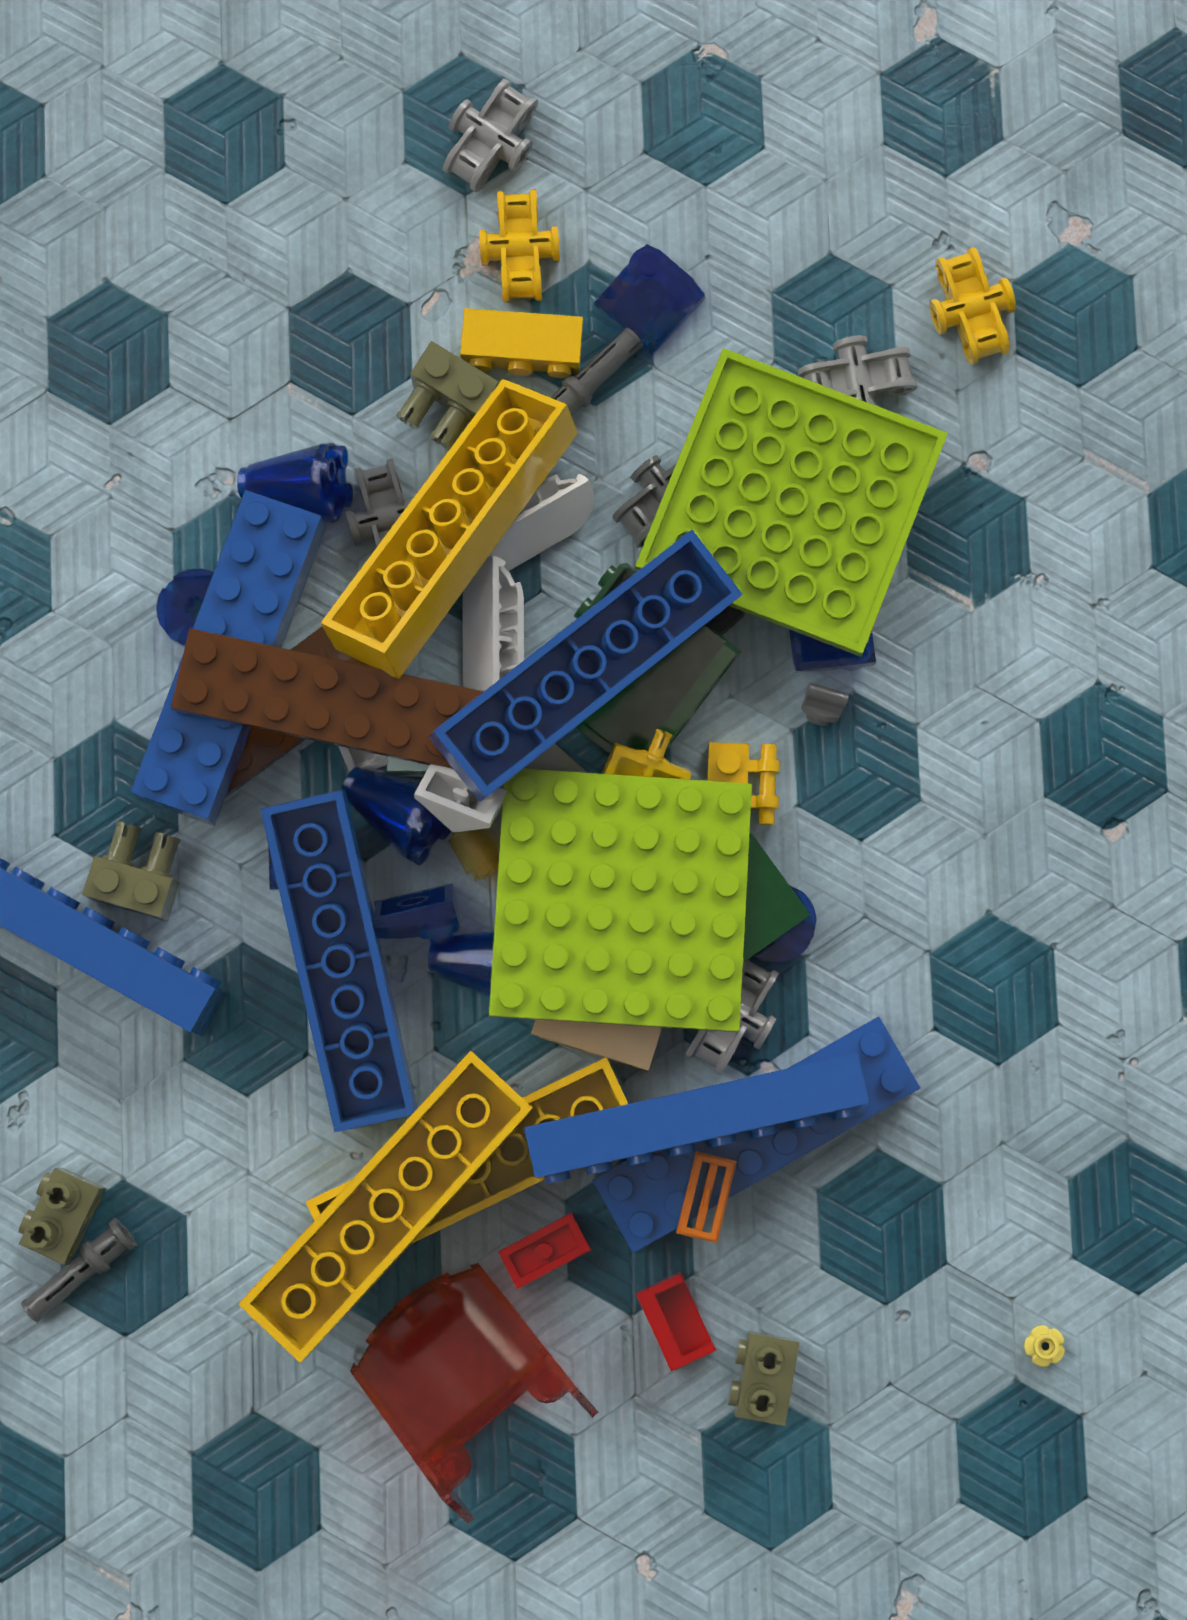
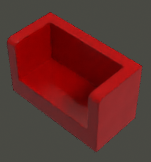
[498,1212,591,1289]
[635,1272,716,1371]

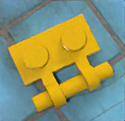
[707,742,780,826]

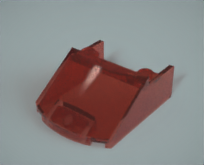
[350,1263,599,1524]

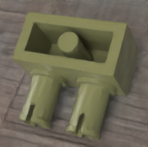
[396,341,499,450]
[82,821,181,922]
[18,1168,107,1265]
[728,1331,799,1426]

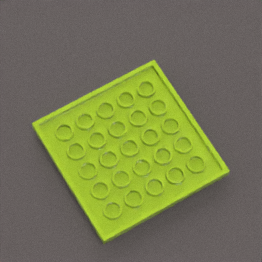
[635,348,948,657]
[489,769,752,1032]

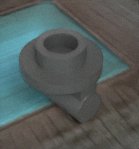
[801,682,848,726]

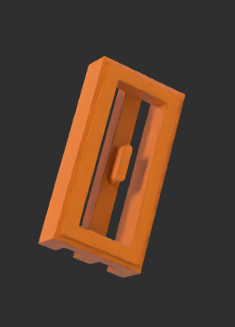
[676,1151,737,1243]

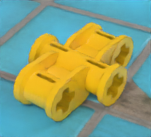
[479,189,560,303]
[929,247,1016,365]

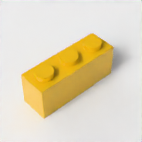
[460,308,583,378]

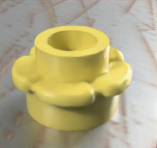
[1024,1325,1065,1367]

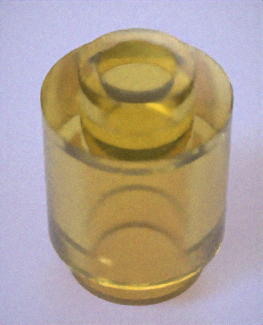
[448,828,499,882]

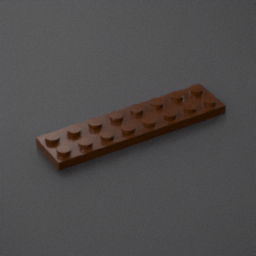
[171,628,484,769]

